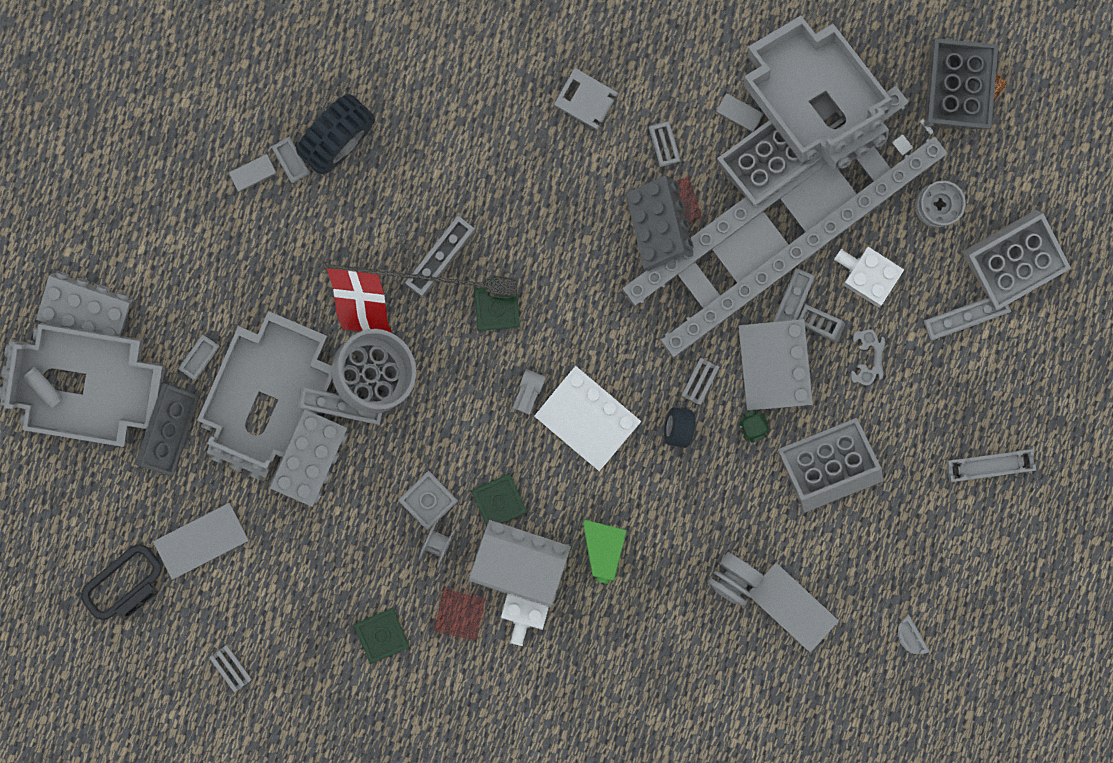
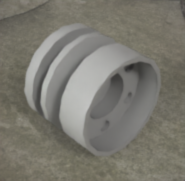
[915,181,966,228]
[707,552,765,607]

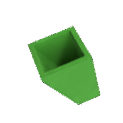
[583,520,626,584]

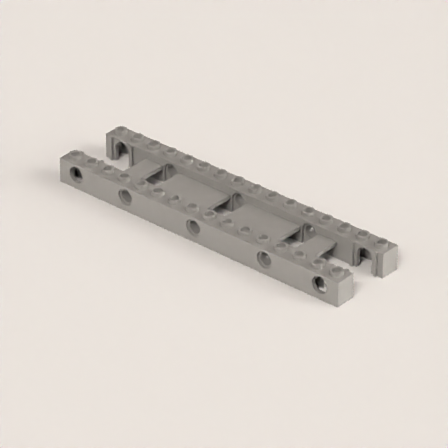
[622,86,947,359]

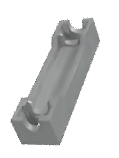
[946,449,1036,483]

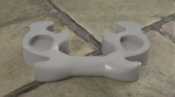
[850,329,885,386]

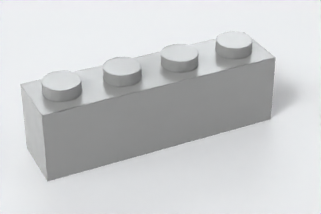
[405,216,475,298]

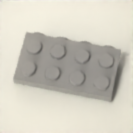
[36,271,133,336]
[268,409,348,507]

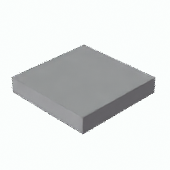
[398,470,458,531]

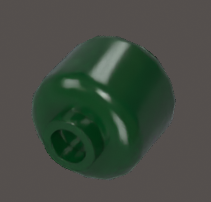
[738,410,770,443]

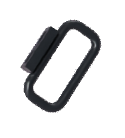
[81,544,161,620]

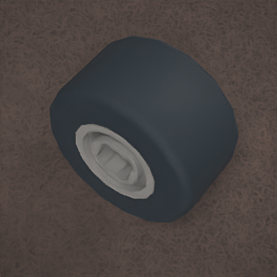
[664,407,695,448]

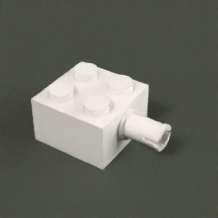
[834,247,904,308]
[501,594,549,646]

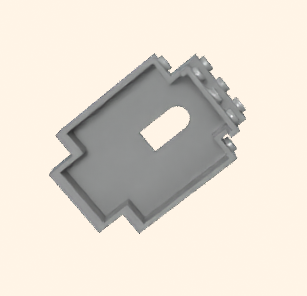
[744,16,892,171]
[197,311,333,480]
[0,323,166,447]

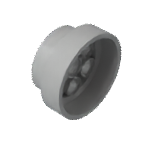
[332,329,416,413]

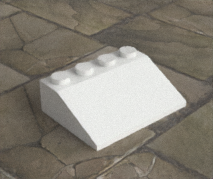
[534,366,641,471]

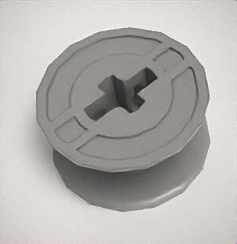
[419,520,456,568]

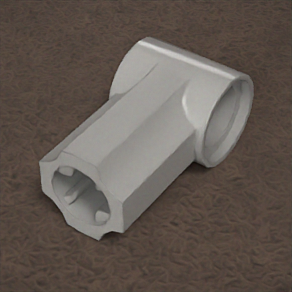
[513,369,546,415]

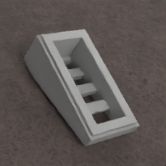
[798,304,845,343]

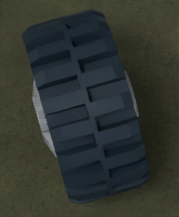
[296,94,375,175]

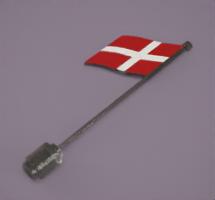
[322,261,518,334]

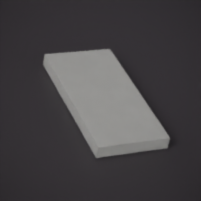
[153,503,249,580]
[749,562,839,652]

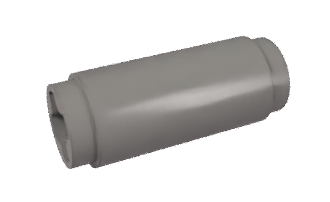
[22,366,62,408]

